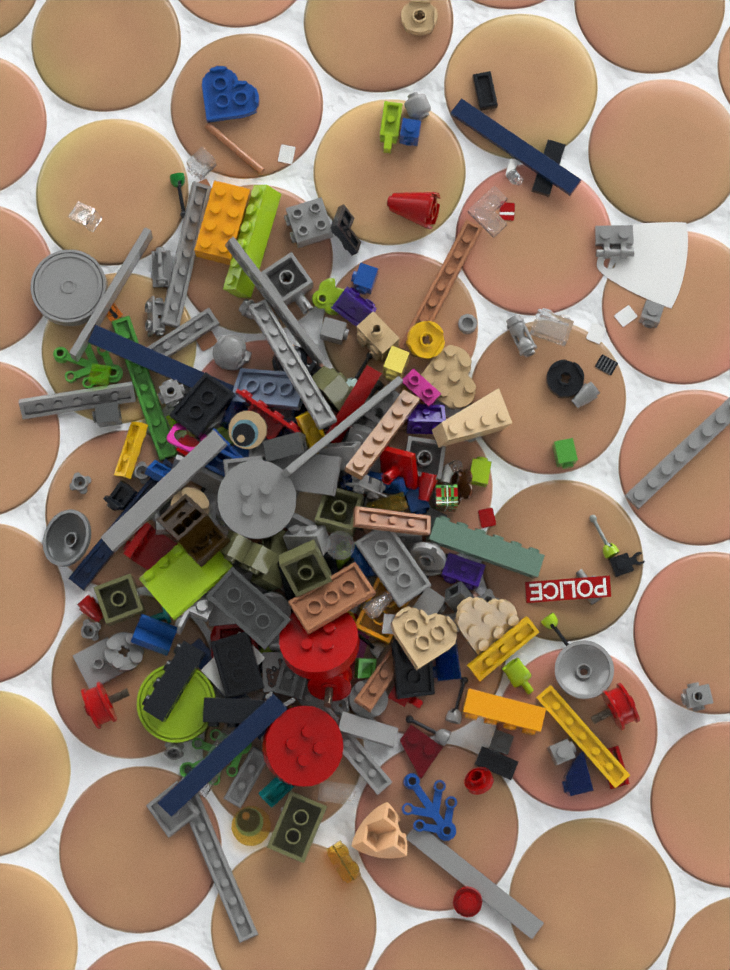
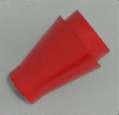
[418,472,438,501]
[77,594,104,622]

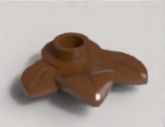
[452,470,473,505]

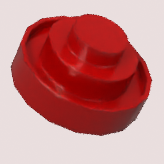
[464,767,494,795]
[453,886,483,917]

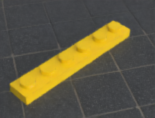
[536,685,630,788]

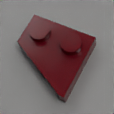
[400,725,443,779]

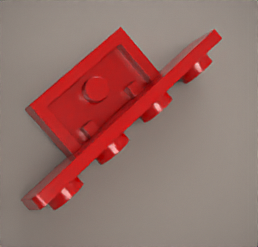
[235,388,301,440]

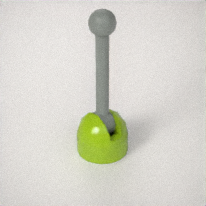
[589,515,619,559]

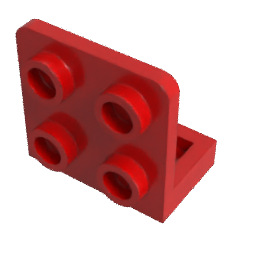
[123,522,177,570]

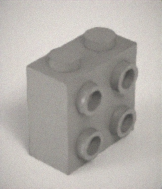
[284,197,333,248]

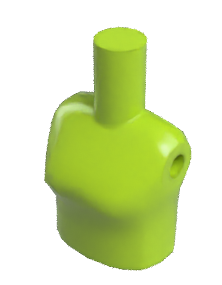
[502,658,534,694]

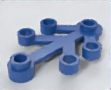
[401,773,457,841]

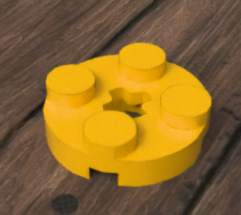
[406,321,445,359]

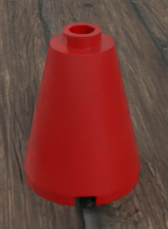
[387,192,440,229]

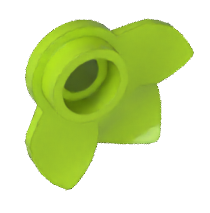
[312,278,344,315]

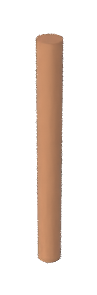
[205,122,265,175]

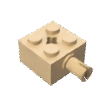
[356,311,400,363]

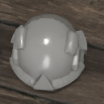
[213,334,252,370]

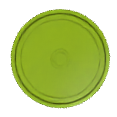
[137,665,216,743]

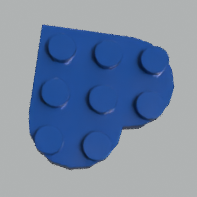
[202,66,259,123]

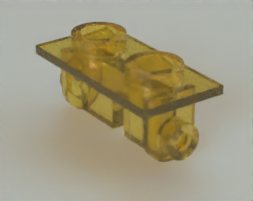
[366,492,408,512]
[326,840,361,884]

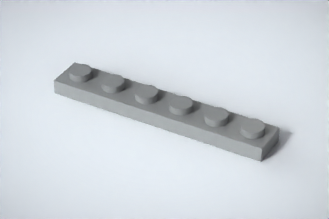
[19,382,136,419]

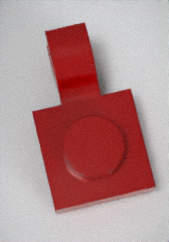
[388,685,423,709]

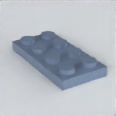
[231,368,303,411]

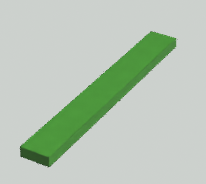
[112,316,178,462]

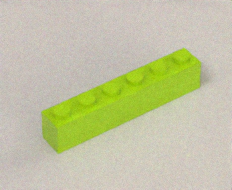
[223,184,282,298]

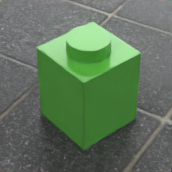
[552,438,578,469]

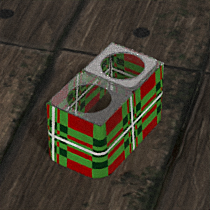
[433,484,458,512]

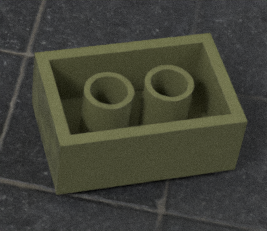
[267,791,328,863]

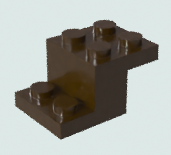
[156,494,230,568]

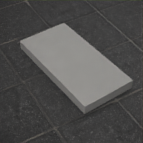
[271,454,342,496]
[355,530,432,608]

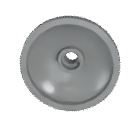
[555,640,614,699]

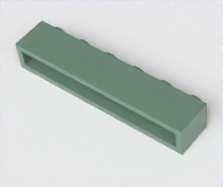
[425,516,545,578]

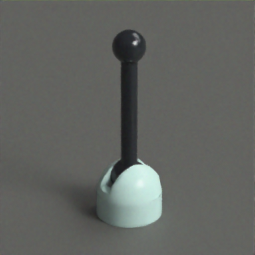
[346,352,373,387]

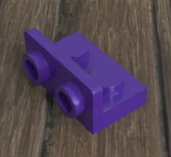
[331,286,377,326]
[406,404,446,434]
[441,553,486,591]

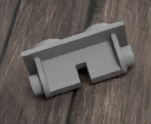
[151,247,171,288]
[145,296,165,337]
[346,475,387,500]

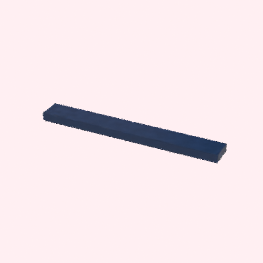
[451,98,581,196]
[88,325,234,391]
[68,459,173,591]
[158,694,287,817]

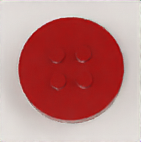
[279,612,360,680]
[262,706,343,787]

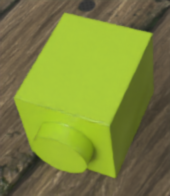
[470,456,492,487]

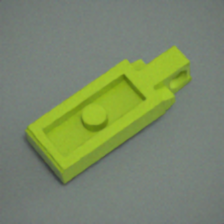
[380,101,403,154]

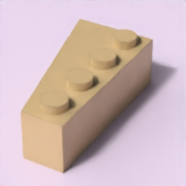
[432,388,512,448]

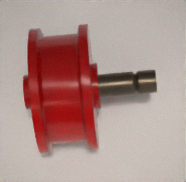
[308,667,353,708]
[81,681,130,729]
[591,682,640,730]

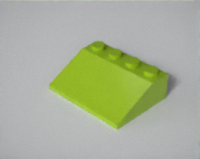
[139,544,233,620]

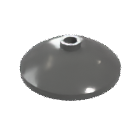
[43,509,91,567]

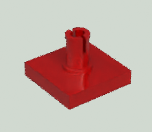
[380,446,419,490]

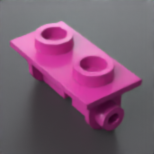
[402,368,441,407]

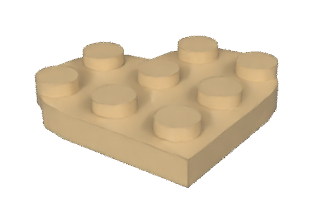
[421,345,476,410]
[454,597,519,655]
[390,606,458,670]

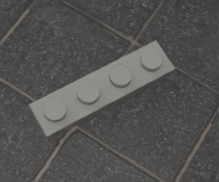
[147,308,220,357]

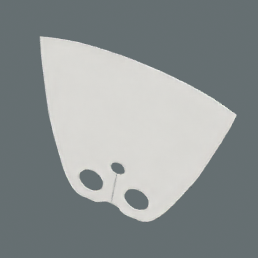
[597,222,688,308]

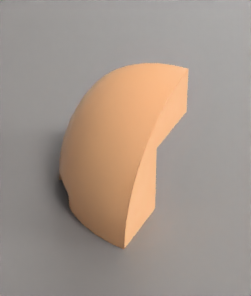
[351,802,407,858]

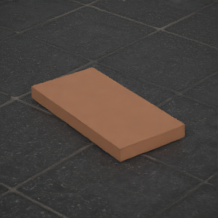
[288,562,376,635]

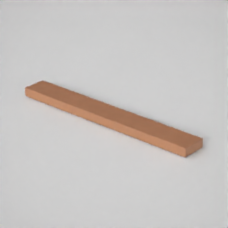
[398,219,483,357]

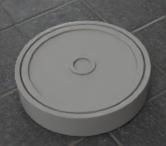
[31,250,108,326]
[217,460,296,539]

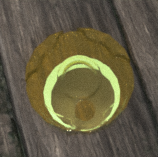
[231,806,271,846]

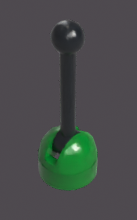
[170,173,185,218]

